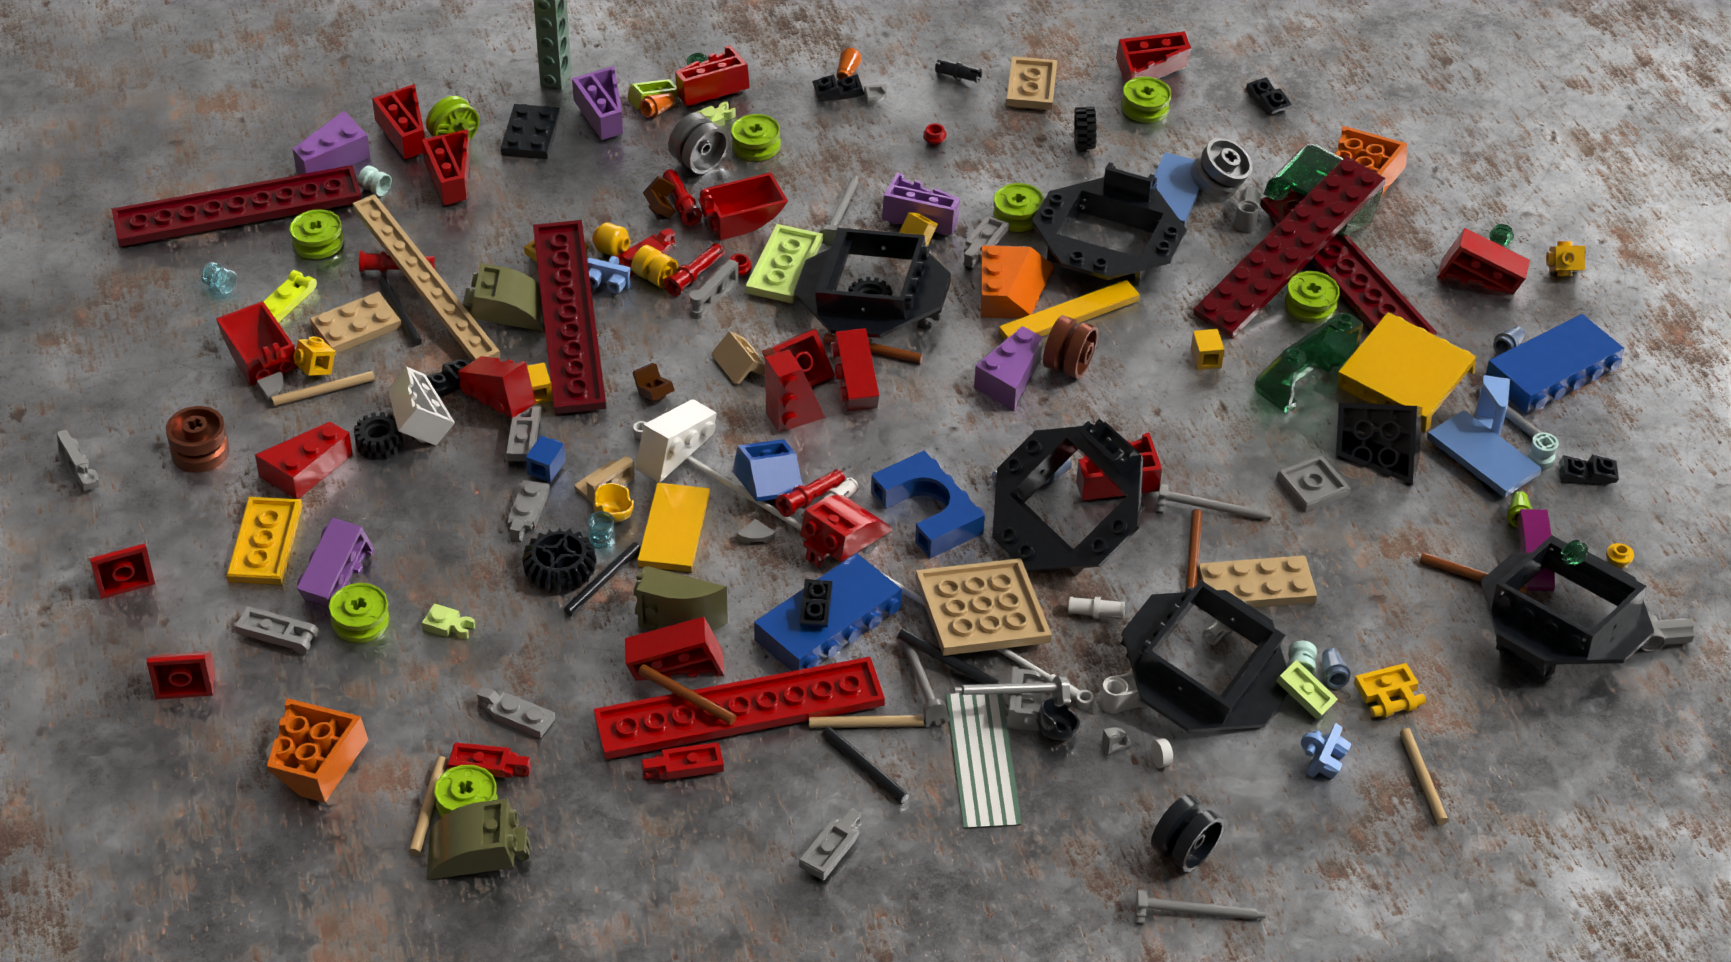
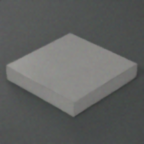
[1277,455,1351,512]

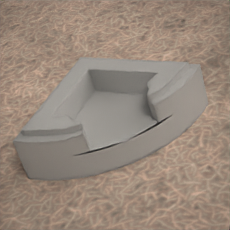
[864,84,887,107]
[257,372,284,402]
[737,519,775,544]
[1101,727,1131,755]

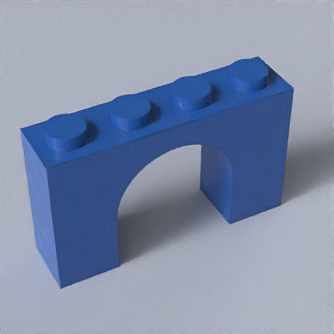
[871,450,985,559]

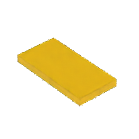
[638,483,710,572]
[226,497,303,585]

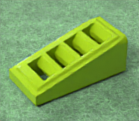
[628,79,677,110]

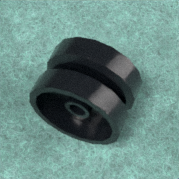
[1151,795,1225,872]

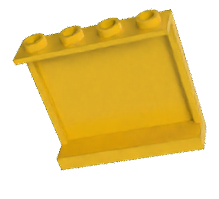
[1337,312,1476,433]

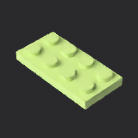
[746,224,823,304]

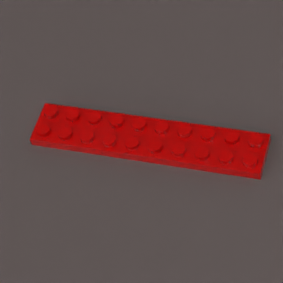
[594,657,885,760]

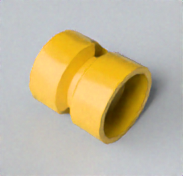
[631,245,678,289]

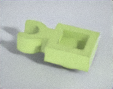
[695,101,736,126]
[422,603,475,640]

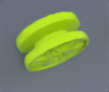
[1121,77,1171,123]
[426,96,480,141]
[731,114,781,161]
[993,183,1044,232]
[290,210,344,259]
[1285,271,1339,323]
[329,583,390,643]
[434,765,498,818]

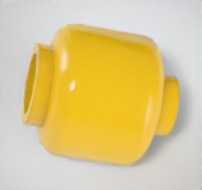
[592,222,630,256]

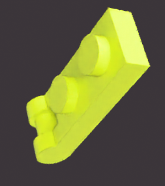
[263,270,317,323]

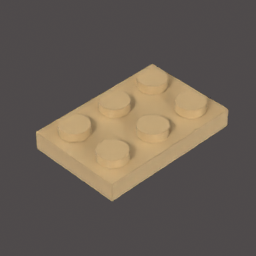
[1006,56,1057,110]
[310,292,402,354]

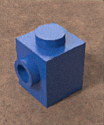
[526,435,566,483]

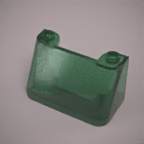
[1264,144,1383,236]
[1254,313,1363,414]

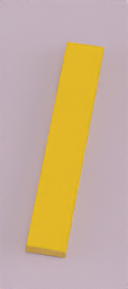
[999,280,1140,340]

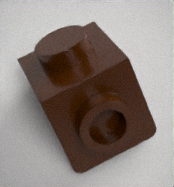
[643,176,676,219]
[633,363,675,401]

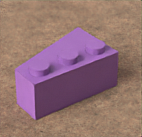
[572,66,623,140]
[293,111,370,174]
[882,172,960,235]
[974,326,1043,411]
[297,517,375,608]

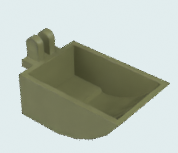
[463,263,545,332]
[634,566,728,631]
[426,798,530,880]

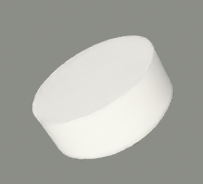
[1151,738,1173,768]

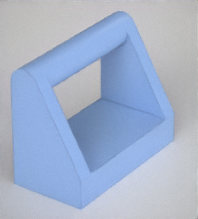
[1475,375,1510,436]

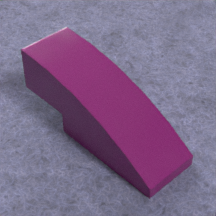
[1517,509,1555,591]

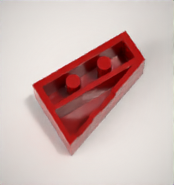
[1116,31,1191,84]
[675,45,750,106]
[1437,228,1530,294]
[255,421,353,499]
[1076,432,1162,500]

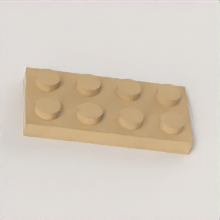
[1198,555,1317,608]

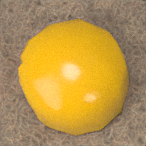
[593,483,634,523]

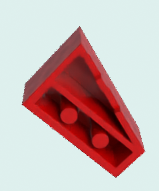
[372,84,425,159]
[422,129,470,205]
[831,328,879,411]
[765,350,826,433]
[458,356,536,418]
[625,617,725,681]

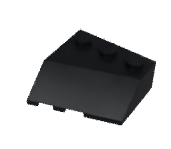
[1336,403,1422,485]

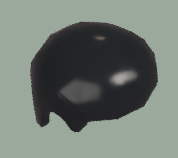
[1036,698,1080,741]

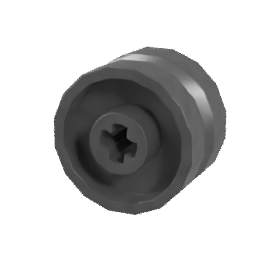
[668,112,729,174]
[1191,137,1253,199]

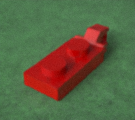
[616,228,676,277]
[447,742,531,778]
[641,742,724,780]

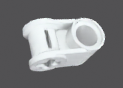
[1099,671,1148,714]

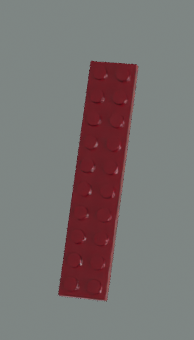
[1193,156,1386,339]
[111,165,362,247]
[1260,185,1437,336]
[533,220,606,414]

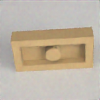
[712,331,765,385]
[575,455,635,504]

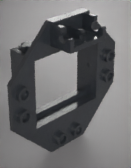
[1032,162,1187,287]
[794,228,951,338]
[992,418,1145,576]
[1481,535,1654,679]
[1120,580,1289,733]

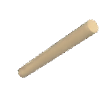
[272,371,375,407]
[809,715,924,728]
[1400,728,1448,825]
[408,756,448,856]

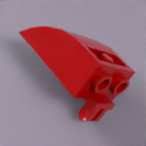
[698,172,788,240]
[216,301,298,386]
[800,495,893,568]

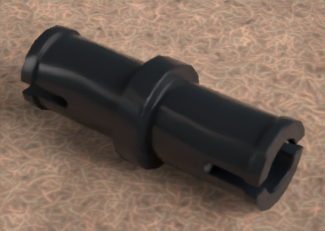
[935,58,982,83]

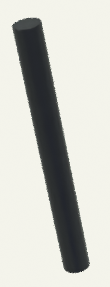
[378,277,422,346]
[564,542,641,616]
[897,628,1000,684]
[822,726,910,803]

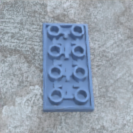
[1154,152,1201,227]
[1427,410,1542,498]

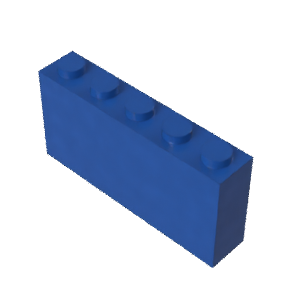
[1485,314,1625,414]
[754,553,902,671]

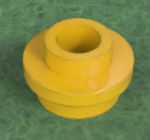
[1606,543,1634,568]

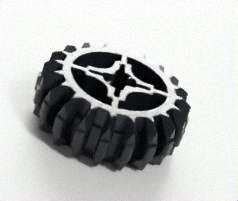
[522,527,597,594]

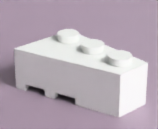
[388,367,455,445]
[635,399,717,483]

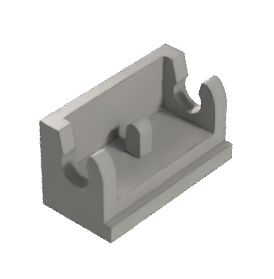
[1008,666,1043,731]

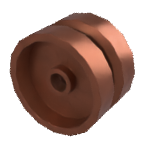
[1043,315,1098,379]
[166,406,230,473]

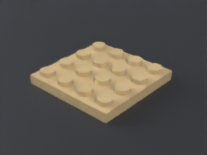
[915,558,1052,656]

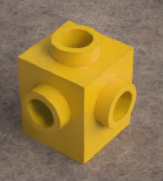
[1546,241,1585,276]
[294,337,335,376]

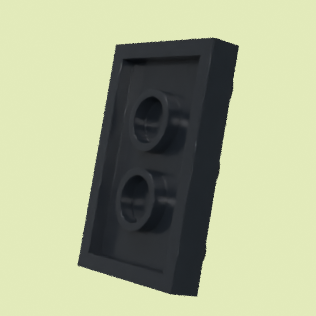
[501,104,561,159]

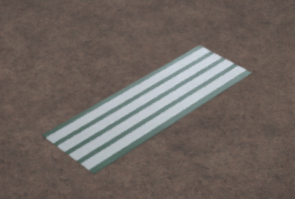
[946,693,1022,828]

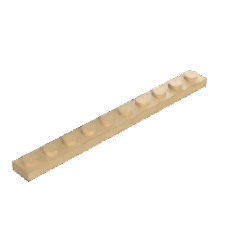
[353,194,500,361]

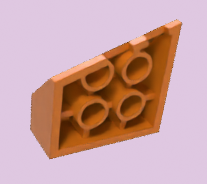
[1332,126,1407,204]
[980,245,1054,318]
[267,698,368,803]

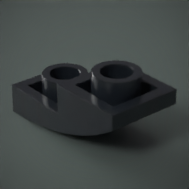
[812,74,865,100]
[1245,77,1292,114]
[427,359,469,397]
[1559,454,1619,485]
[800,579,833,627]

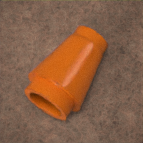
[836,48,862,80]
[640,93,675,118]

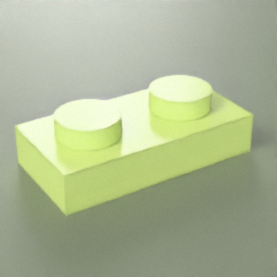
[1276,660,1338,720]

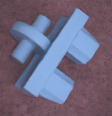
[587,256,631,294]
[1301,723,1352,779]

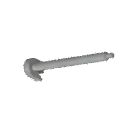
[819,175,859,245]
[1155,484,1272,520]
[901,640,950,727]
[953,676,1071,705]
[1135,890,1266,924]

